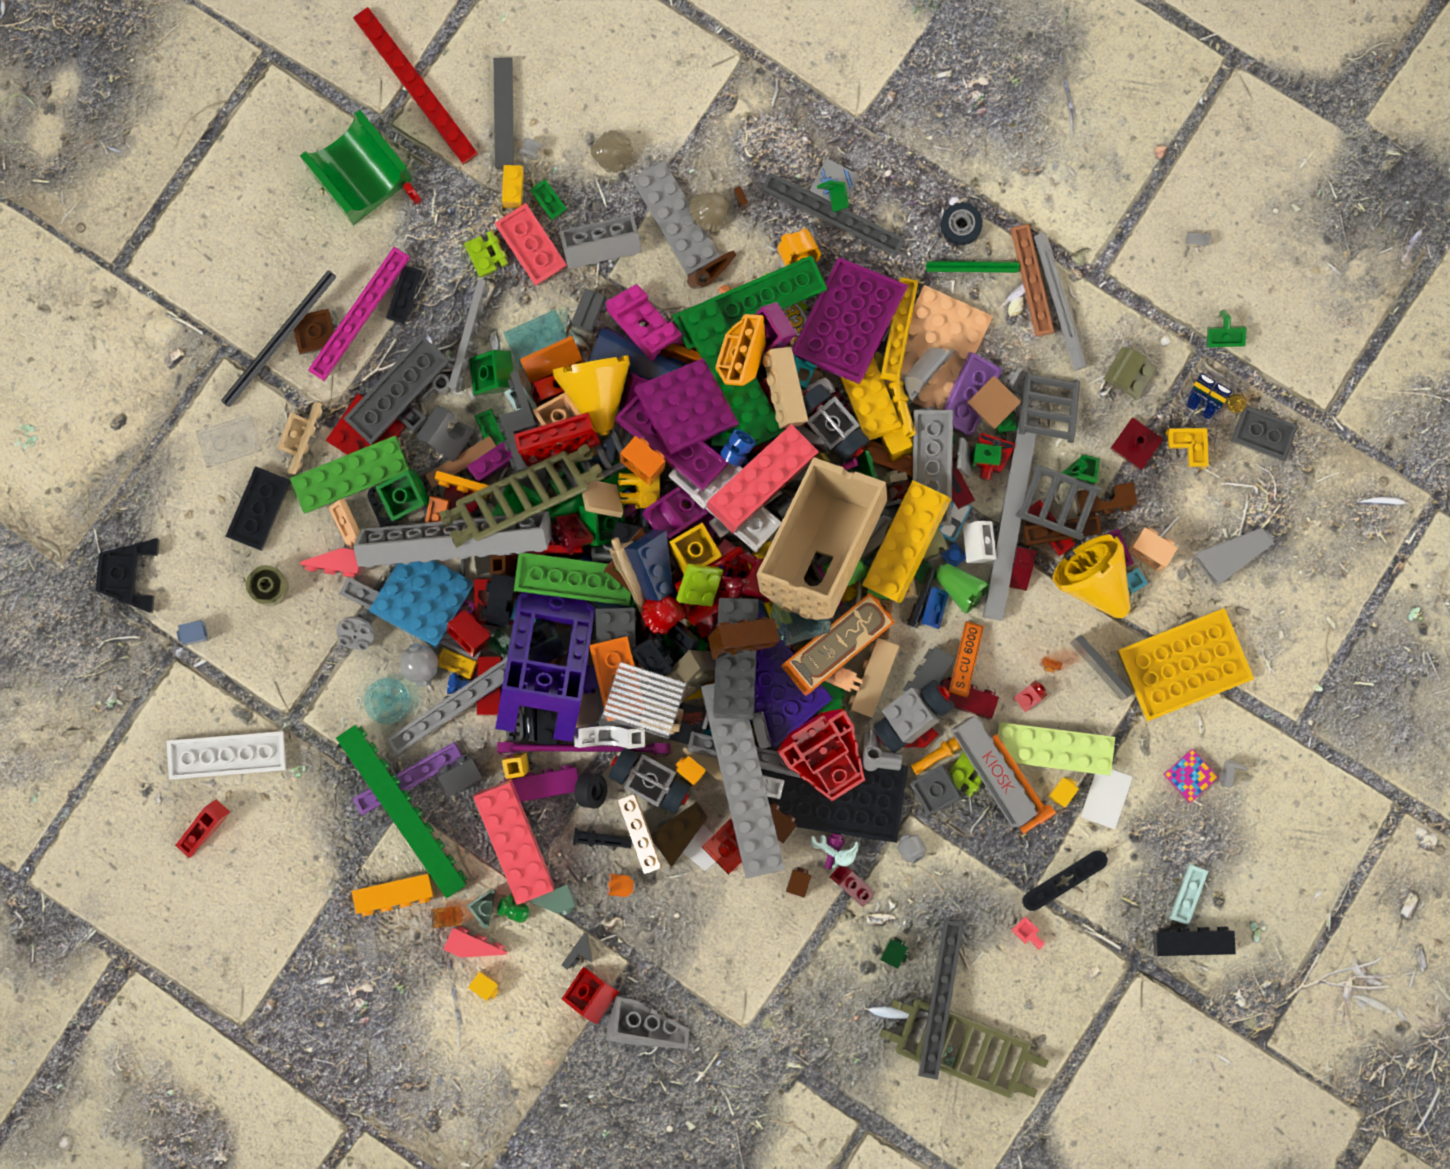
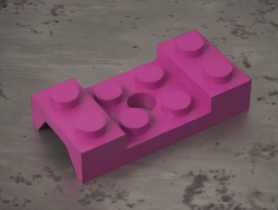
[606,284,682,361]

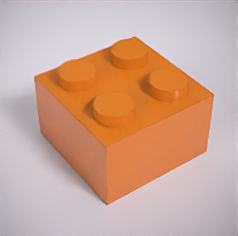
[620,436,665,486]

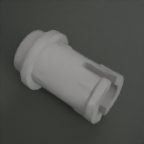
[1186,232,1211,247]

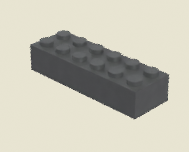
[713,598,759,720]
[596,607,641,726]

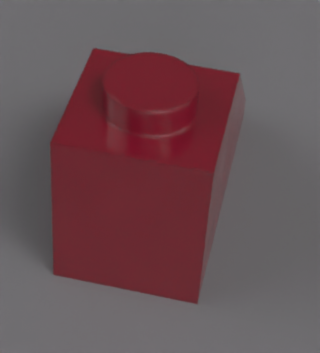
[1009,547,1036,591]

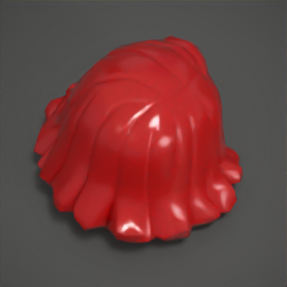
[642,594,687,635]

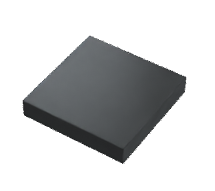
[910,764,963,816]

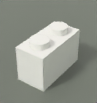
[962,521,997,564]

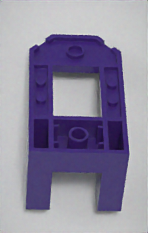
[495,592,595,742]

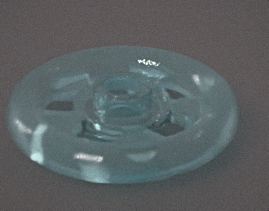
[364,678,410,724]

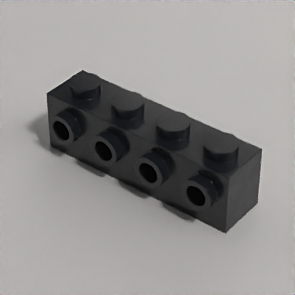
[1153,926,1236,956]

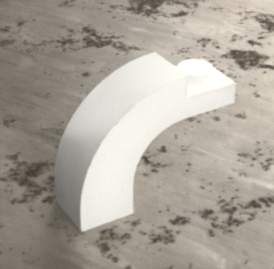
[575,723,645,749]

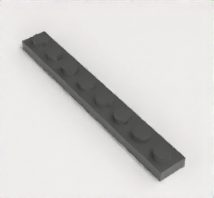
[761,173,904,257]
[918,920,964,1080]

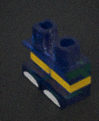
[1186,373,1232,420]

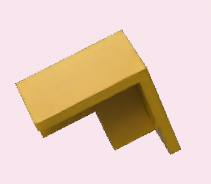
[1165,428,1208,470]

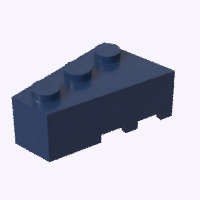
[624,530,674,601]

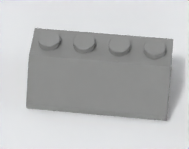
[560,214,642,269]

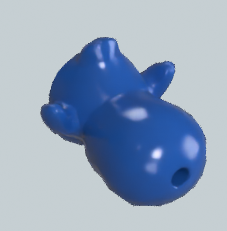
[447,672,473,694]

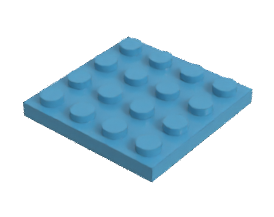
[369,560,474,648]

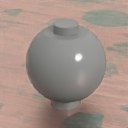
[400,643,439,687]

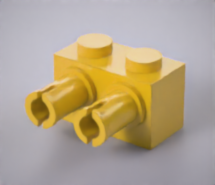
[618,473,660,509]

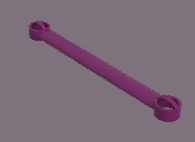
[497,742,671,757]

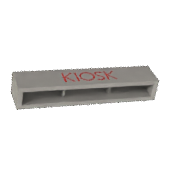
[950,716,1038,828]

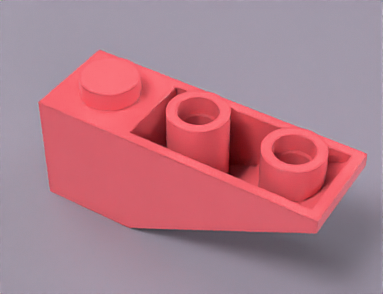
[300,548,362,578]
[443,926,508,958]

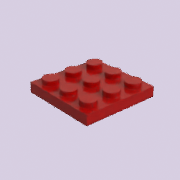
[325,394,406,455]

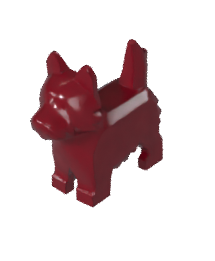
[720,552,770,604]

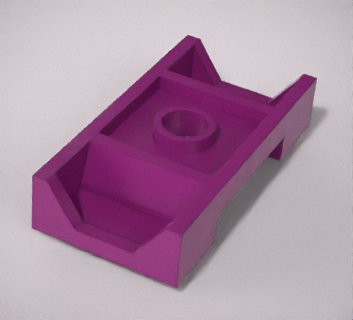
[642,486,711,542]

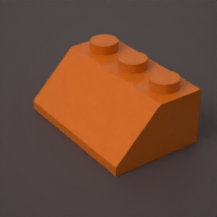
[520,335,583,386]

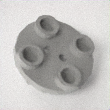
[336,616,375,651]

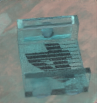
[770,604,831,646]

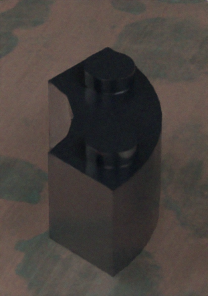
[482,574,515,628]

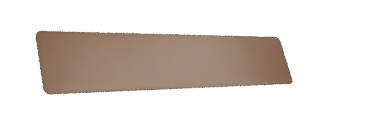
[426,436,496,487]

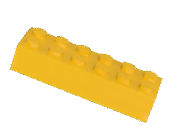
[862,480,951,604]

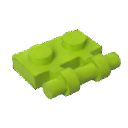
[464,230,508,278]
[948,751,983,797]

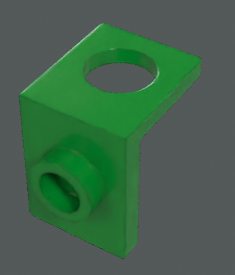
[817,180,849,212]
[972,443,1002,469]

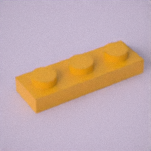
[435,471,493,498]

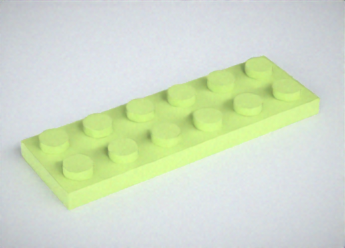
[996,722,1115,776]

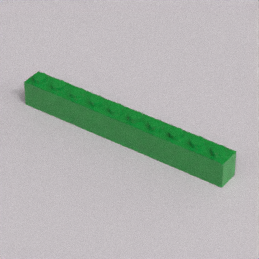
[336,724,467,899]

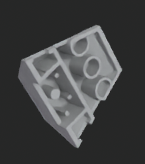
[902,348,956,407]

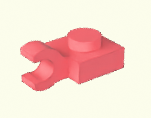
[1011,916,1045,950]

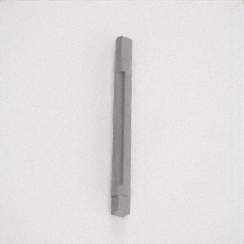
[1034,233,1087,371]

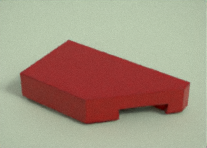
[902,727,939,748]

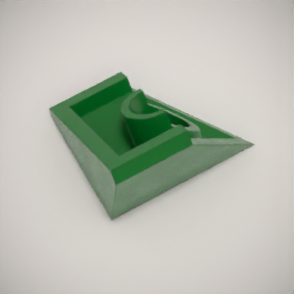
[1061,454,1100,485]

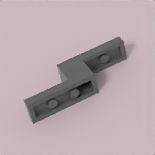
[497,371,535,472]

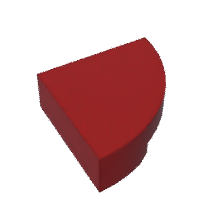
[403,182,422,205]
[696,615,714,639]

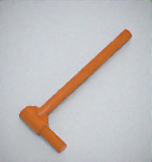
[992,734,1056,834]

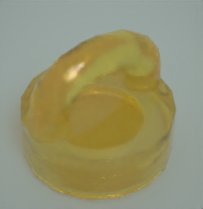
[1227,394,1246,413]

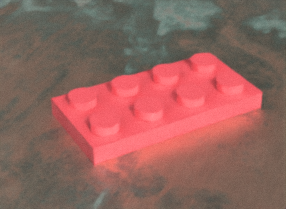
[494,203,567,287]

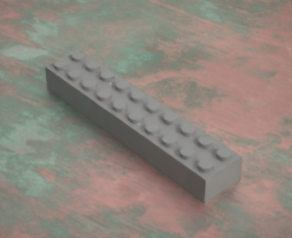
[353,511,553,568]
[701,683,785,879]

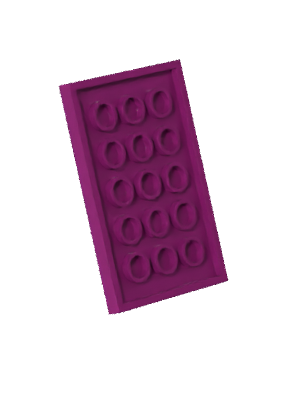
[792,257,908,385]

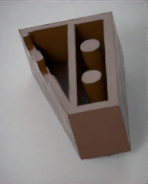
[708,617,780,659]

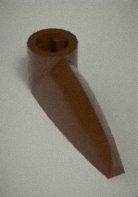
[687,250,736,289]

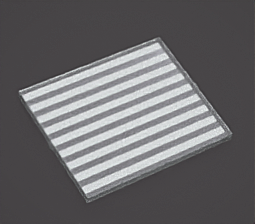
[601,661,687,739]

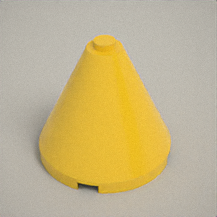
[553,355,630,436]
[1053,535,1131,618]

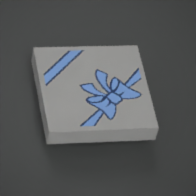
[809,158,860,202]

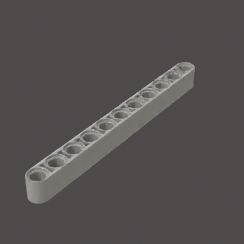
[983,415,1039,621]

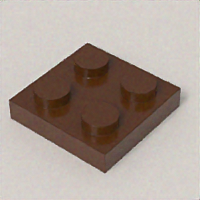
[294,309,334,355]

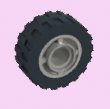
[940,202,983,246]

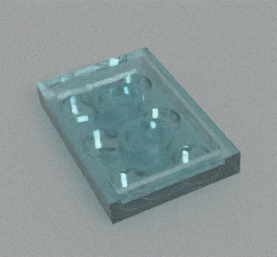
[504,309,568,368]

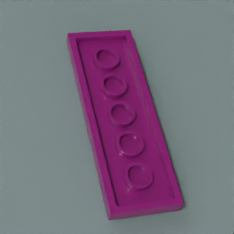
[615,395,729,492]

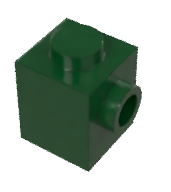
[879,937,909,969]

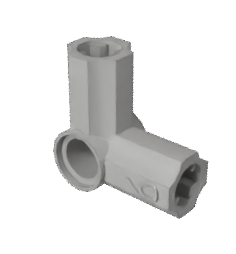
[861,730,902,771]

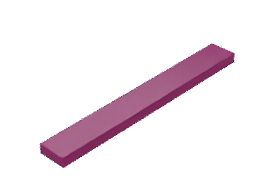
[308,246,410,382]

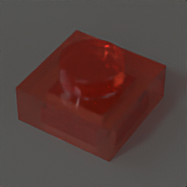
[683,712,703,725]

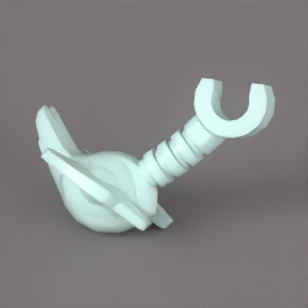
[810,835,858,868]

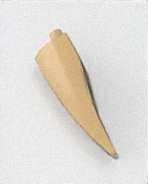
[609,537,646,620]

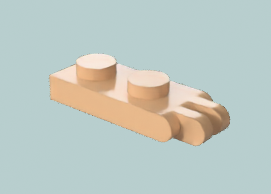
[329,498,360,550]
[825,667,863,692]

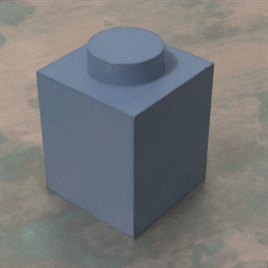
[177,620,209,646]

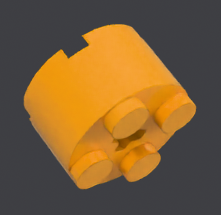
[777,228,821,266]

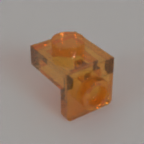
[431,906,463,928]

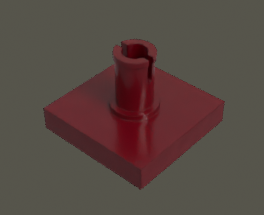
[1110,417,1163,470]

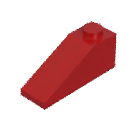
[175,799,230,858]

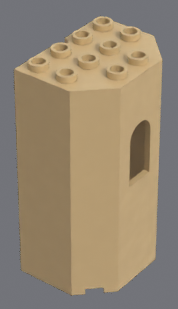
[757,457,887,620]

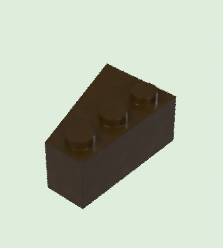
[650,802,708,867]

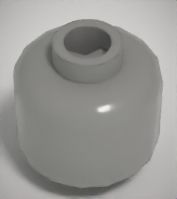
[897,834,926,864]

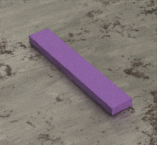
[352,742,462,815]

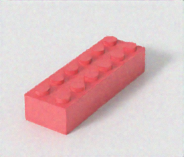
[707,424,819,534]
[473,779,555,905]

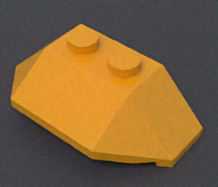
[715,314,766,386]

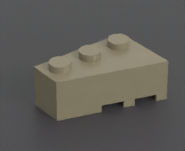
[654,650,716,706]

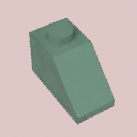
[531,884,576,915]

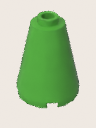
[935,563,990,614]

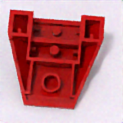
[777,709,865,801]

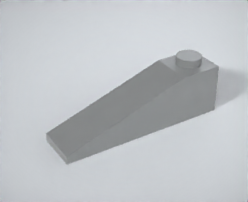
[606,997,689,1049]

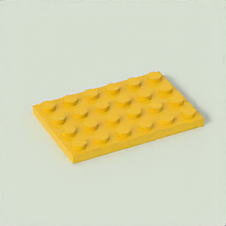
[1117,608,1254,722]

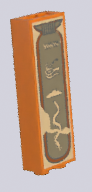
[781,593,895,696]

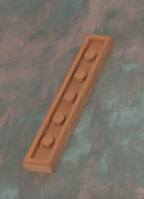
[1010,224,1055,337]

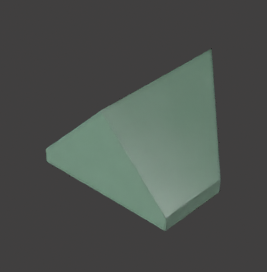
[466,889,496,929]

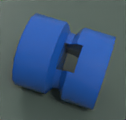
[720,429,755,466]

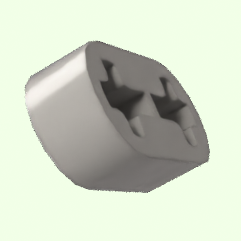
[753,711,771,749]

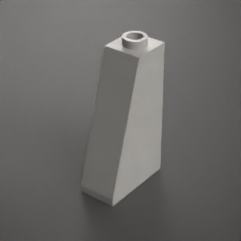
[1192,528,1274,586]

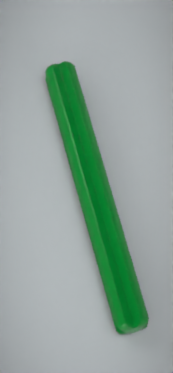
[926,261,1020,273]

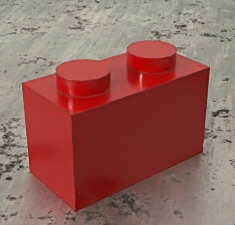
[446,610,491,658]

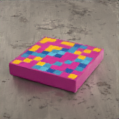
[1163,749,1219,803]

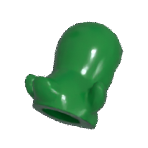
[497,894,530,923]

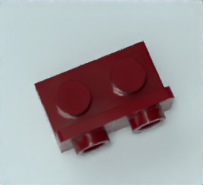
[552,513,593,555]

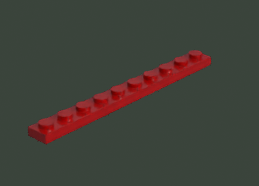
[353,7,478,165]

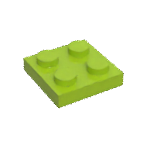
[676,564,723,606]

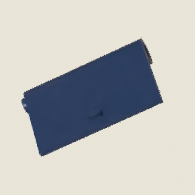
[587,327,683,399]

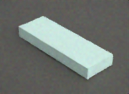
[1169,864,1209,926]

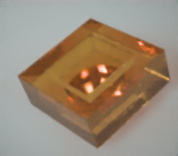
[1039,657,1062,674]

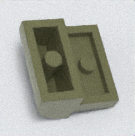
[1104,347,1157,400]

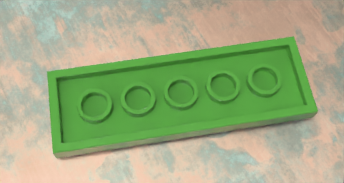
[290,436,410,514]
[514,553,631,606]

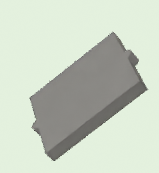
[957,438,973,478]

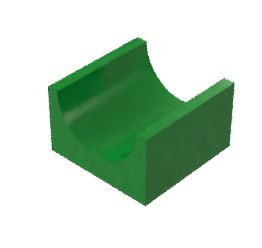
[300,110,412,226]

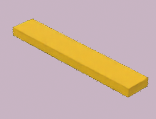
[880,277,918,382]

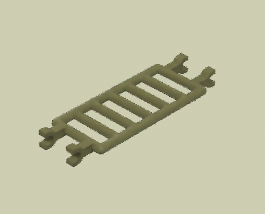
[438,444,604,548]
[879,998,1048,1098]

